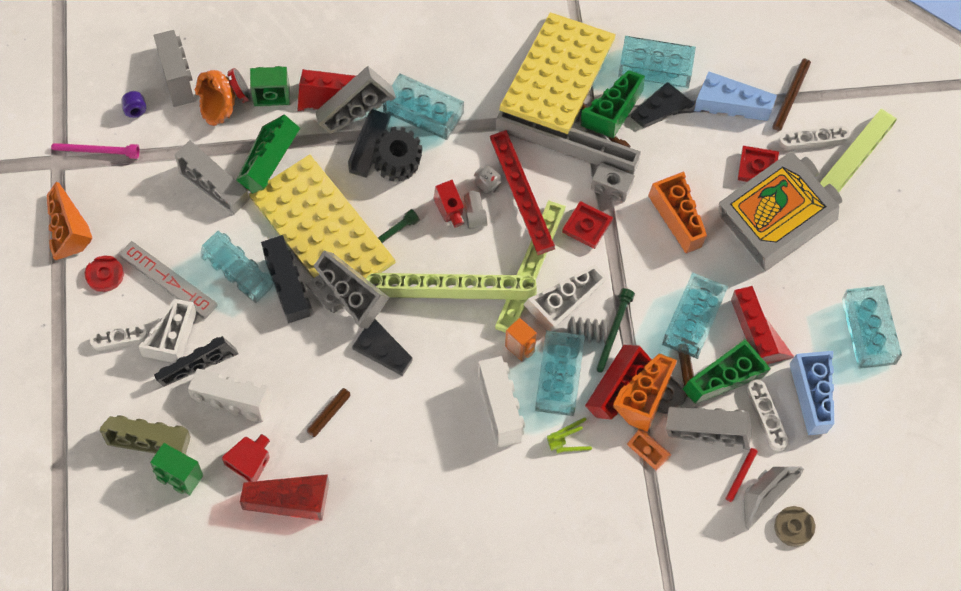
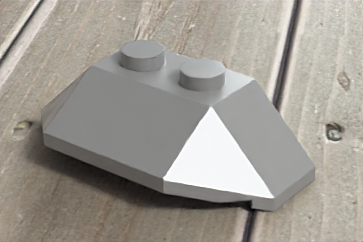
[743,466,804,530]

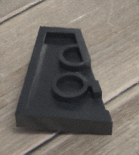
[631,82,694,128]
[352,319,413,376]

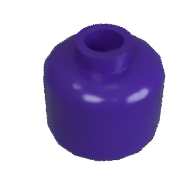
[121,91,146,118]

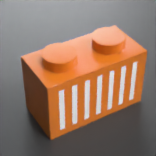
[505,318,537,361]

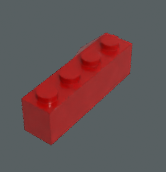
[297,69,355,111]
[731,286,794,365]
[585,345,652,420]

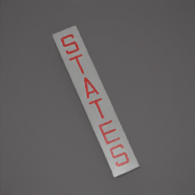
[119,241,218,319]

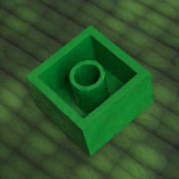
[250,66,290,107]
[150,443,203,495]

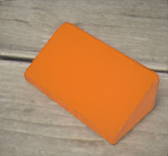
[627,429,672,471]

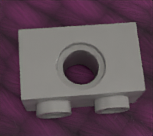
[591,162,635,202]

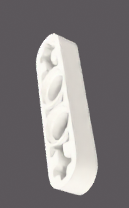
[779,126,850,150]
[747,379,789,452]

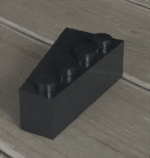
[261,235,312,324]

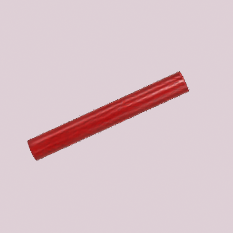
[725,448,758,502]

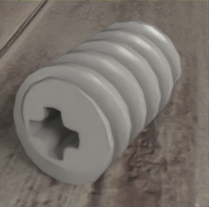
[566,316,607,344]

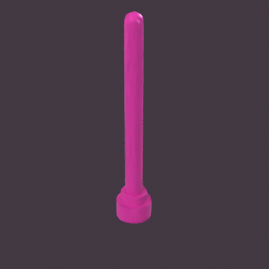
[51,143,140,159]

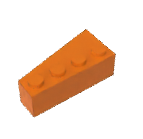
[648,171,707,253]

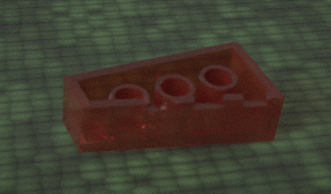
[240,474,330,521]

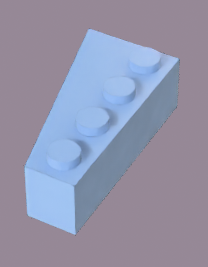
[694,72,777,121]
[789,351,834,435]

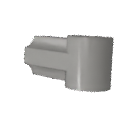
[464,191,488,229]

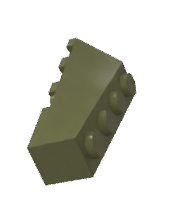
[99,415,191,455]

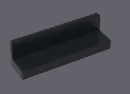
[348,108,391,178]

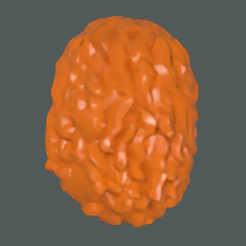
[194,70,235,126]

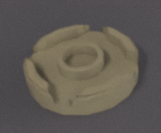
[774,506,816,547]

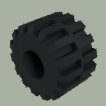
[372,127,423,181]

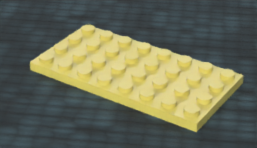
[499,12,616,134]
[248,154,396,278]

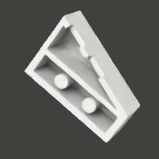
[138,299,196,363]

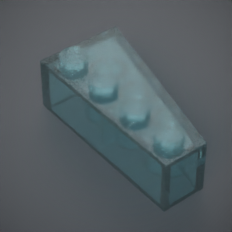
[200,230,273,303]

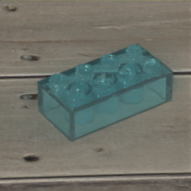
[618,36,696,88]
[383,73,464,140]
[662,272,728,359]
[842,285,902,369]
[535,330,585,416]

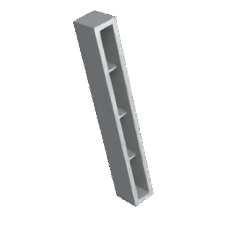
[496,111,641,175]

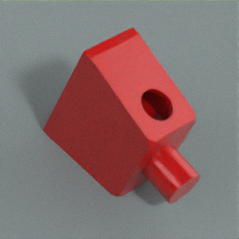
[433,179,464,228]
[222,434,270,485]

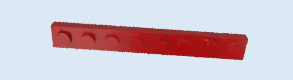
[489,130,555,256]

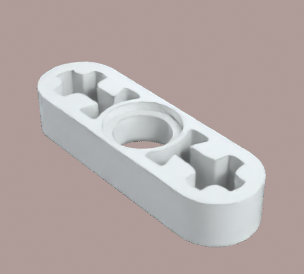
[90,324,148,351]

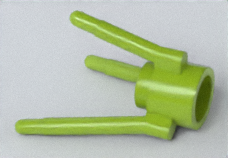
[547,417,592,454]

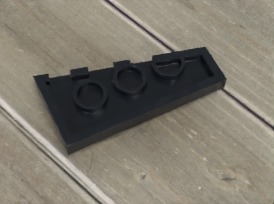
[154,336,239,387]

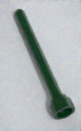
[377,209,420,243]
[596,288,635,373]

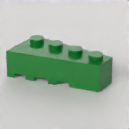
[581,70,645,138]
[236,114,300,194]
[683,339,771,404]

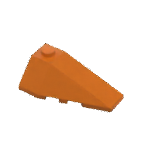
[47,182,92,260]
[613,353,677,432]

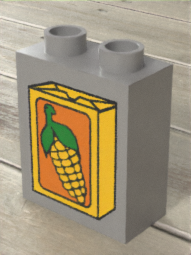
[719,151,842,272]

